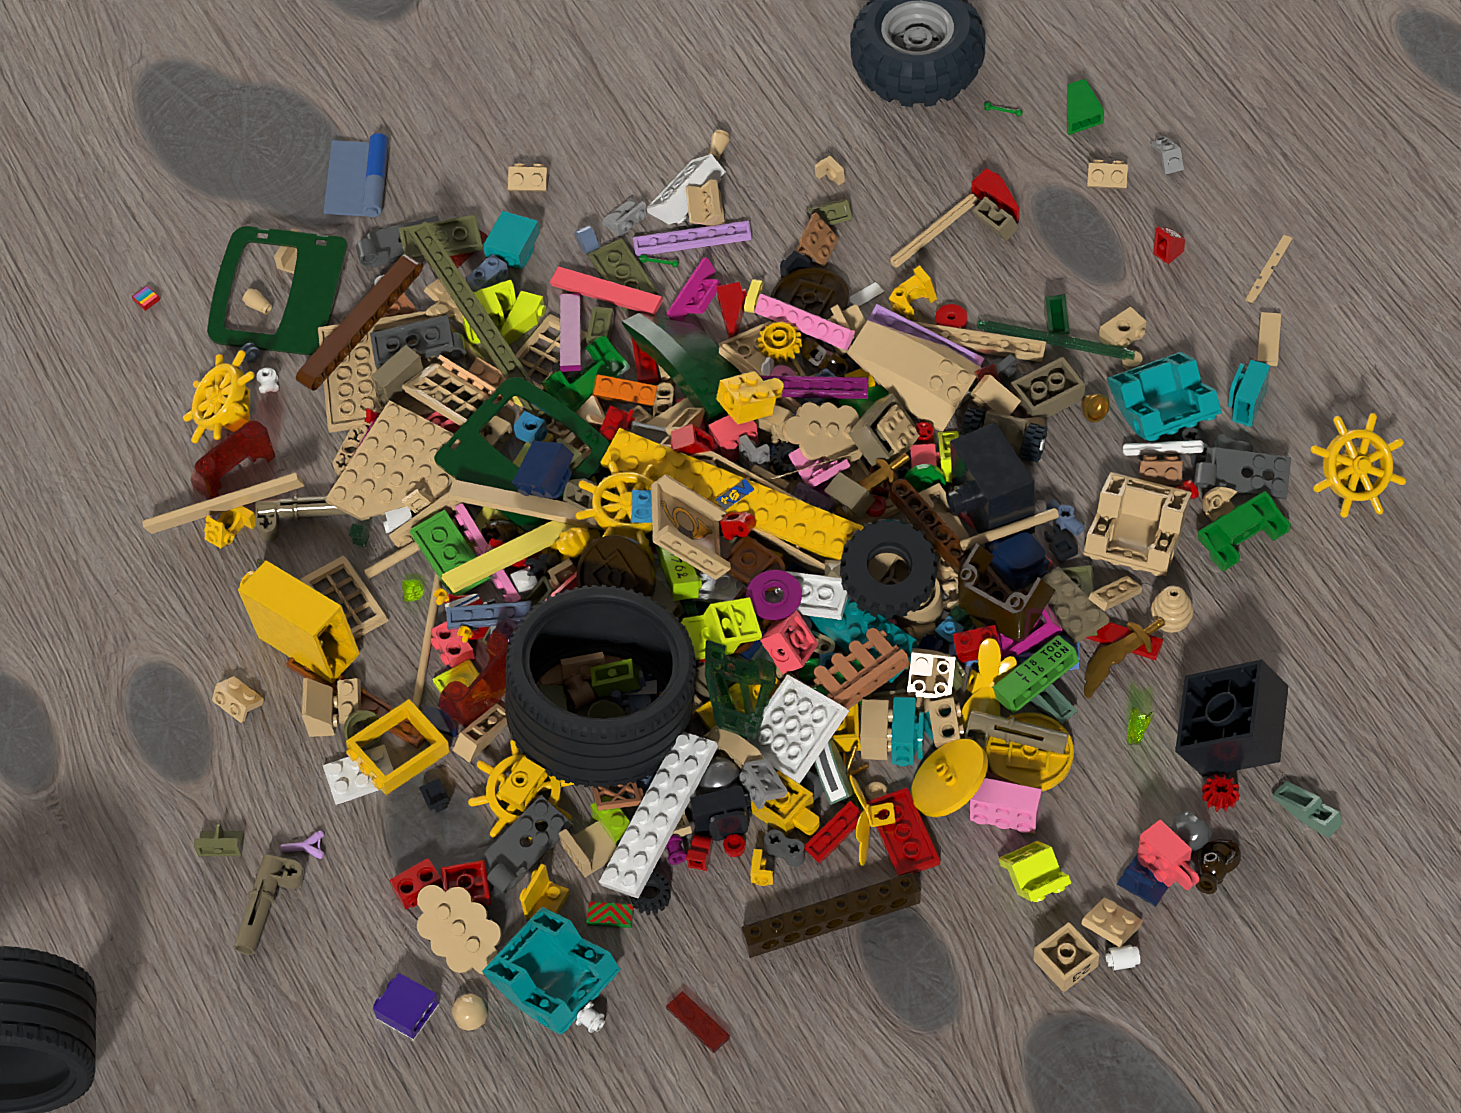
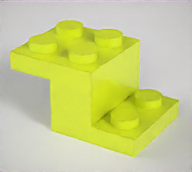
[462,280,516,345]
[681,597,762,660]
[998,840,1071,902]

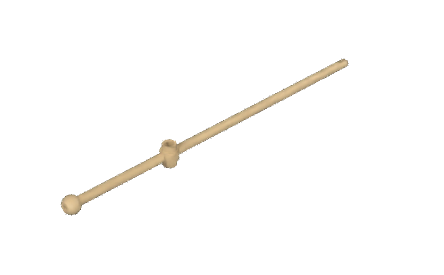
[412,513,459,710]

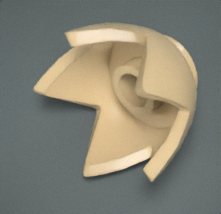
[1202,487,1237,522]
[940,572,960,610]

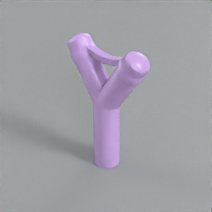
[280,830,324,859]

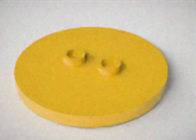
[986,713,1074,791]
[911,739,988,817]

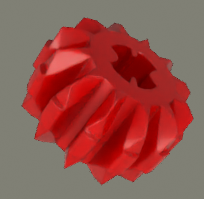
[1202,774,1240,812]

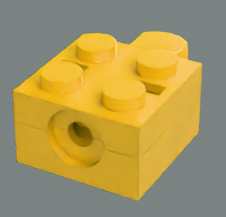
[716,371,784,425]
[751,770,820,837]

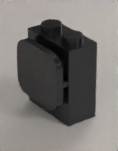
[690,786,752,841]

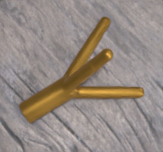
[841,745,869,779]

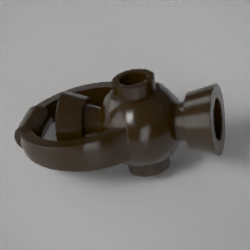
[1196,839,1241,894]

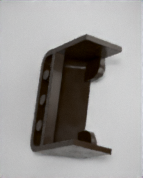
[958,543,1056,642]

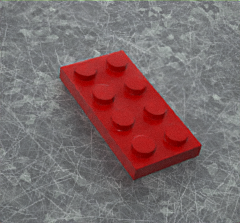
[867,788,940,877]

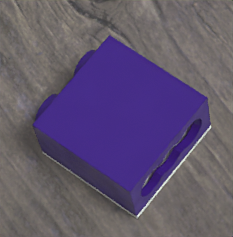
[373,973,439,1040]

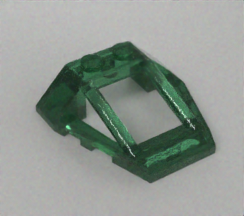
[705,640,776,740]

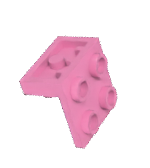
[789,448,850,490]

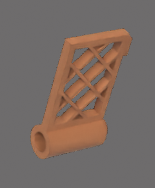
[591,782,644,811]

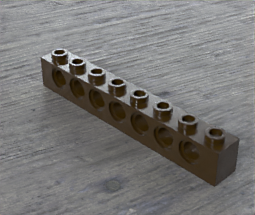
[741,872,920,958]

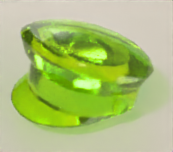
[1127,706,1154,746]

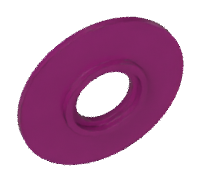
[746,570,802,620]

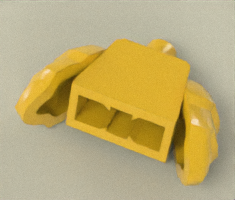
[542,526,601,563]

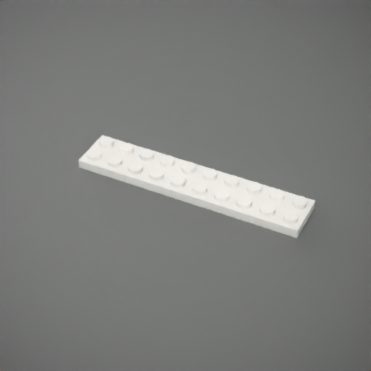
[653,554,848,620]

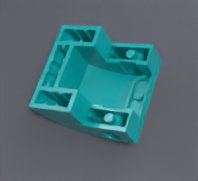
[1107,352,1222,441]
[482,907,621,1035]

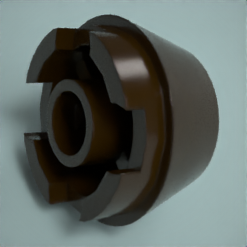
[481,519,520,544]

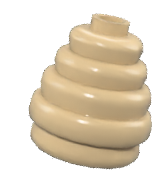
[1151,586,1194,633]

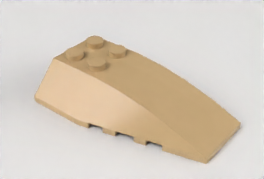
[847,320,981,432]

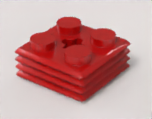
[441,860,491,906]

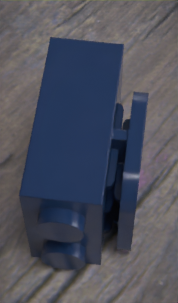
[512,441,574,499]
[985,531,1050,592]

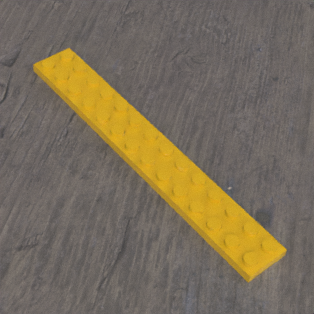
[600,428,864,560]

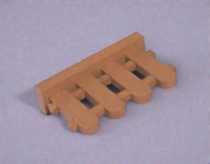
[814,628,910,710]

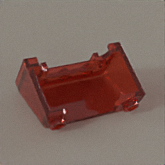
[190,421,276,500]
[438,629,509,728]

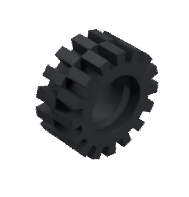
[772,441,801,480]
[630,871,671,915]

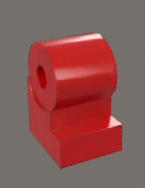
[720,512,756,540]
[686,834,713,871]

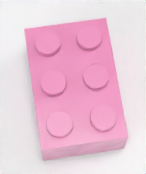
[970,778,1042,834]

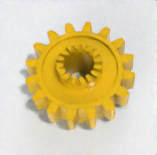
[757,321,802,363]

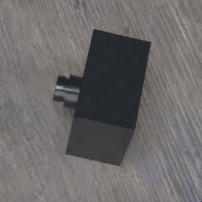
[946,422,1035,545]
[1175,659,1289,777]

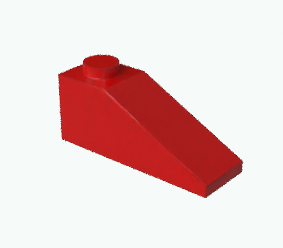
[971,168,1020,223]
[716,282,747,339]

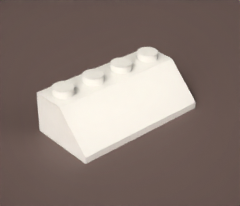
[646,154,726,224]

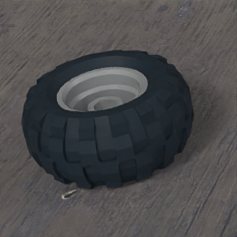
[850,0,986,107]

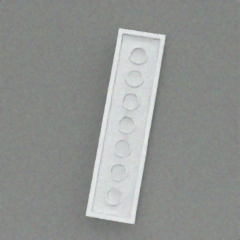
[599,731,718,898]

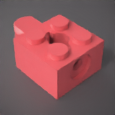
[708,415,759,462]
[760,610,819,674]
[1137,819,1199,890]

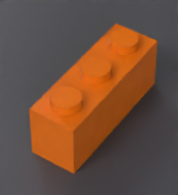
[592,374,657,408]

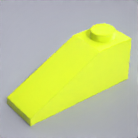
[500,291,546,345]
[938,431,959,483]

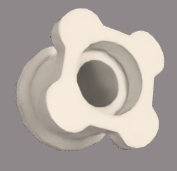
[256,368,279,394]
[575,1002,605,1033]

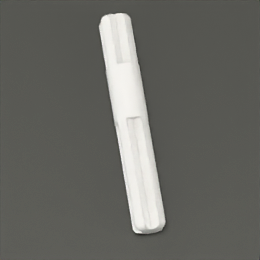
[1123,440,1204,456]

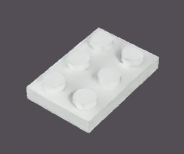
[322,745,394,805]

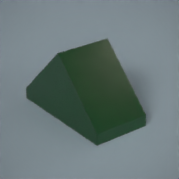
[1044,294,1070,337]

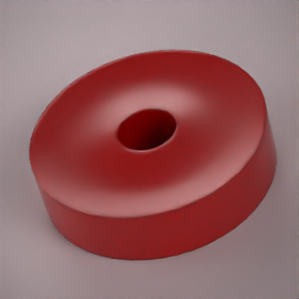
[935,304,967,329]

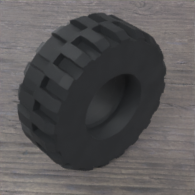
[840,519,938,619]

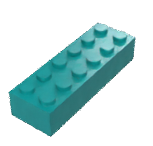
[807,598,919,683]

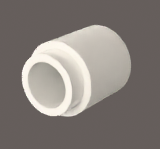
[1105,945,1140,971]

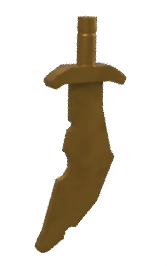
[834,453,910,519]
[1084,618,1165,699]

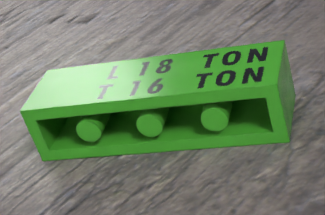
[992,635,1079,714]

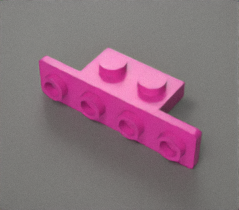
[667,257,721,322]

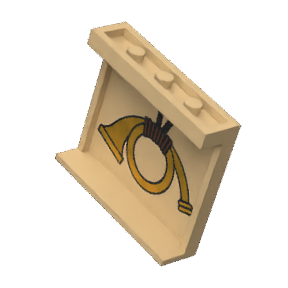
[651,474,731,580]

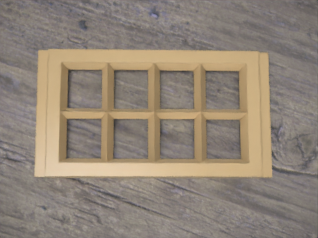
[515,314,587,391]
[402,363,499,426]
[300,555,388,640]

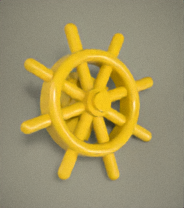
[183,350,255,444]
[1310,413,1406,518]
[575,461,655,548]
[468,740,574,844]

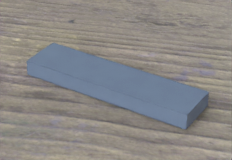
[446,601,532,630]

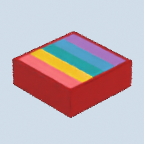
[132,285,160,311]

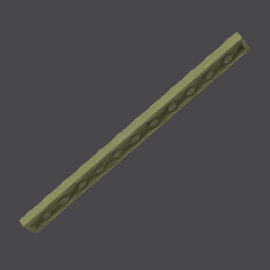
[409,221,548,418]

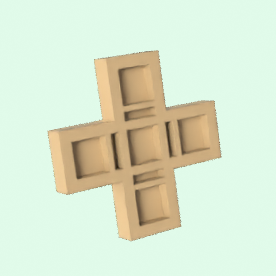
[424,279,465,332]

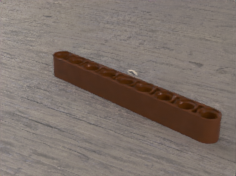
[296,254,423,391]
[890,479,1010,604]

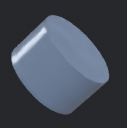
[574,225,599,254]

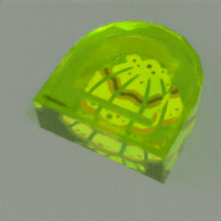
[402,579,424,602]

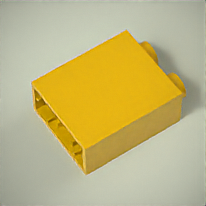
[238,560,360,684]

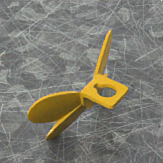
[959,638,1017,731]
[849,775,896,866]

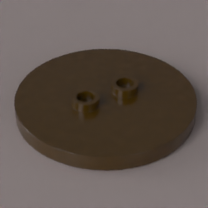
[771,267,850,333]
[577,535,656,598]

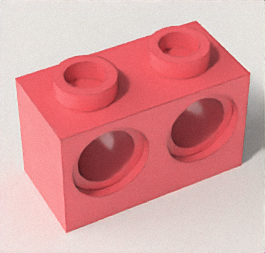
[430,621,475,668]

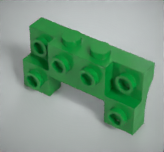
[541,335,630,412]
[1197,491,1291,572]

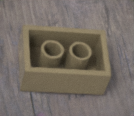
[1011,357,1085,419]
[848,393,916,466]

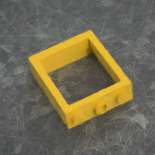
[346,699,449,795]

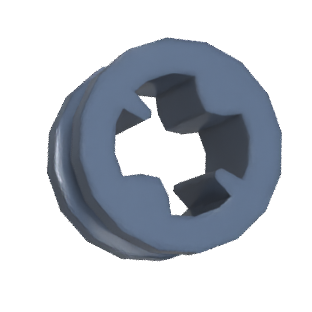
[241,343,260,363]

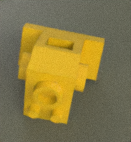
[889,265,937,321]
[204,495,256,548]

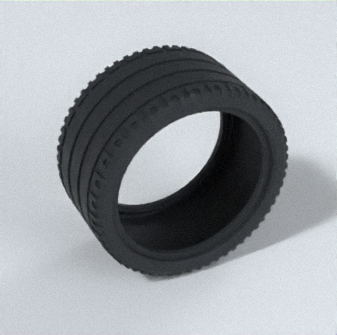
[505,585,696,788]
[0,946,97,1113]

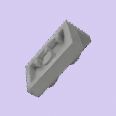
[603,198,647,237]
[739,434,770,472]
[739,759,788,809]

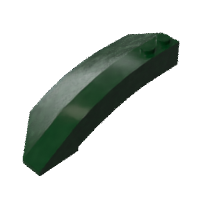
[622,313,742,427]

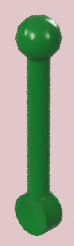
[984,102,1023,117]
[639,255,679,267]

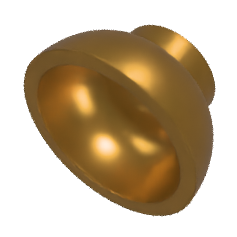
[1081,394,1110,423]

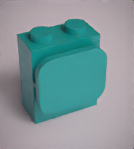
[483,211,540,269]
[1228,360,1271,427]
[891,697,924,766]

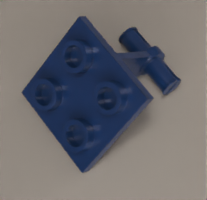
[1117,853,1169,907]

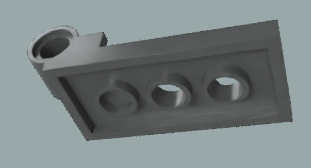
[356,215,439,268]
[370,315,466,370]
[1194,447,1291,500]
[480,795,573,894]

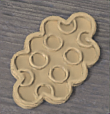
[782,402,862,463]
[417,885,502,975]

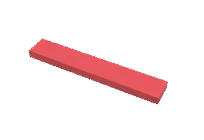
[550,266,663,316]

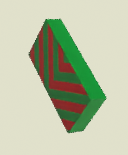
[586,902,634,928]

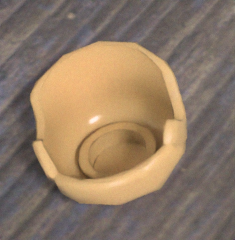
[451,993,488,1031]

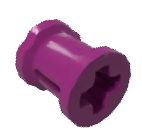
[665,835,687,865]

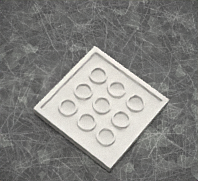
[744,674,849,784]

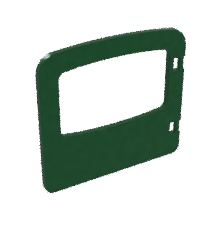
[207,226,347,356]
[434,377,610,533]

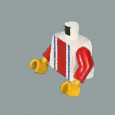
[433,588,496,643]

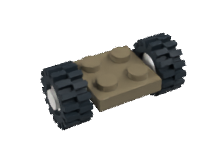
[960,407,1048,463]

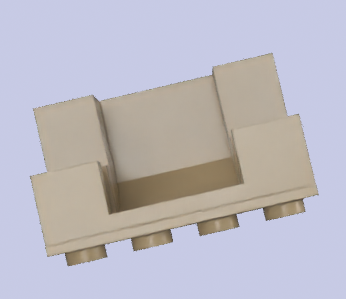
[1084,472,1192,576]

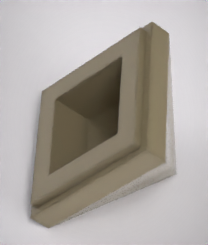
[825,560,841,578]

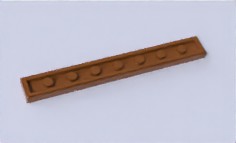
[286,657,426,749]

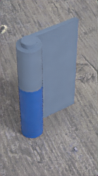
[324,133,389,217]

